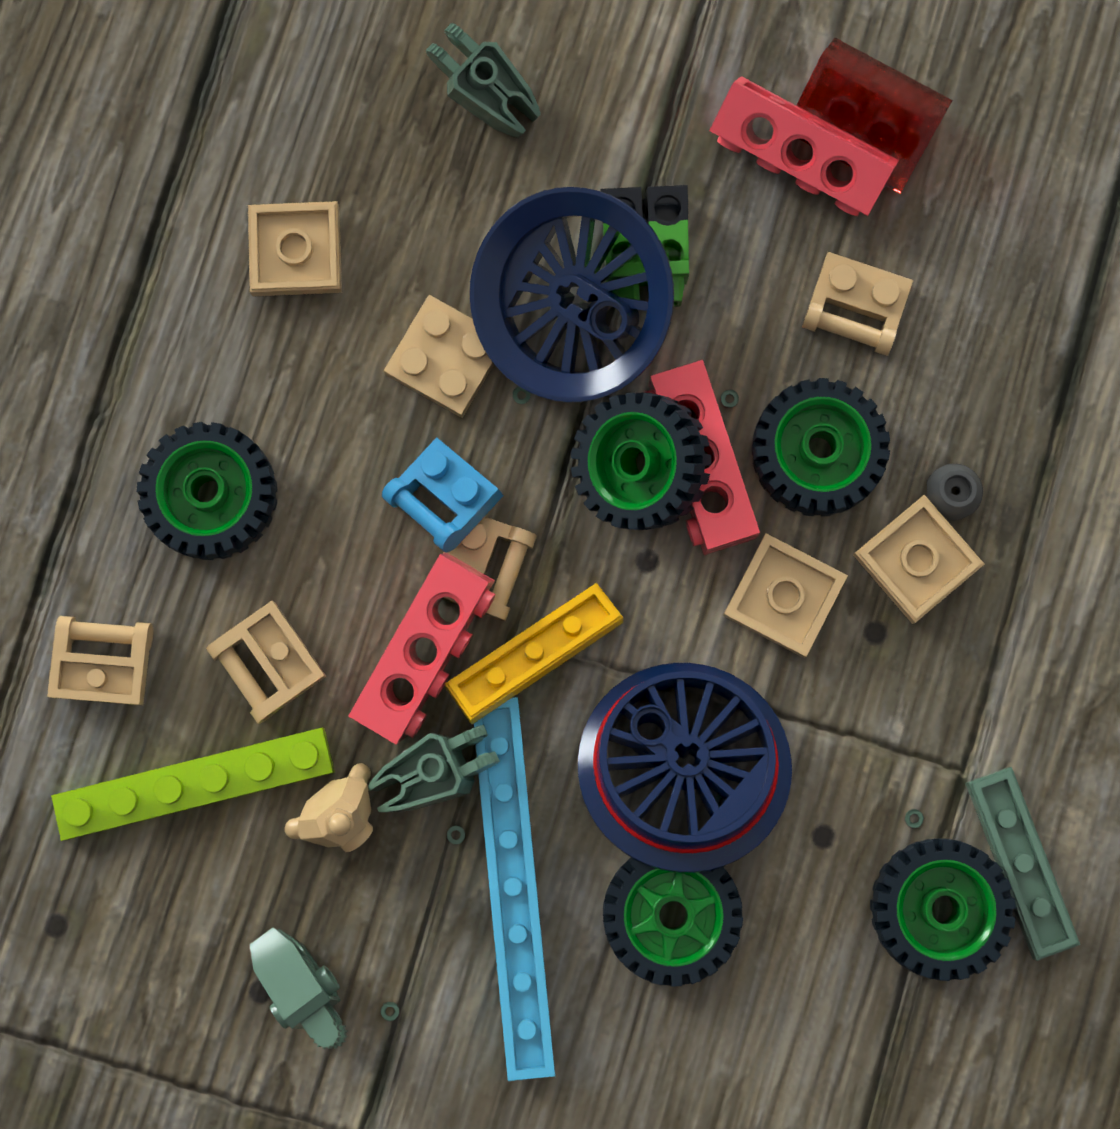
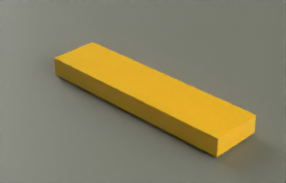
[445,583,623,725]

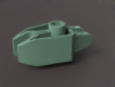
[426,23,541,138]
[368,725,500,812]
[250,927,348,1049]

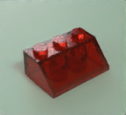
[796,38,953,194]

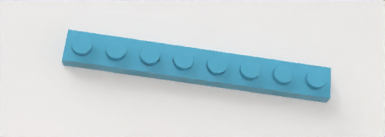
[474,697,555,1081]

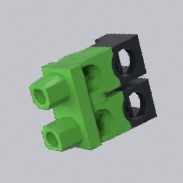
[600,185,689,307]

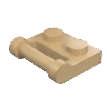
[802,252,913,356]
[443,517,537,621]
[206,600,327,724]
[47,616,153,706]

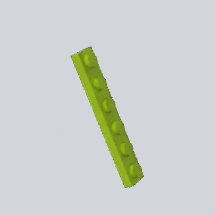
[51,727,335,841]

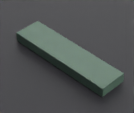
[965,767,1081,961]

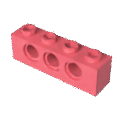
[709,76,899,216]
[644,360,760,555]
[348,553,496,745]

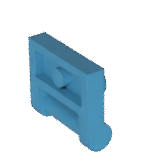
[382,437,504,553]

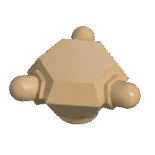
[285,763,373,852]

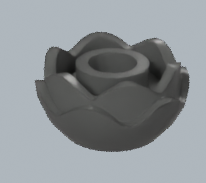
[927,463,983,521]

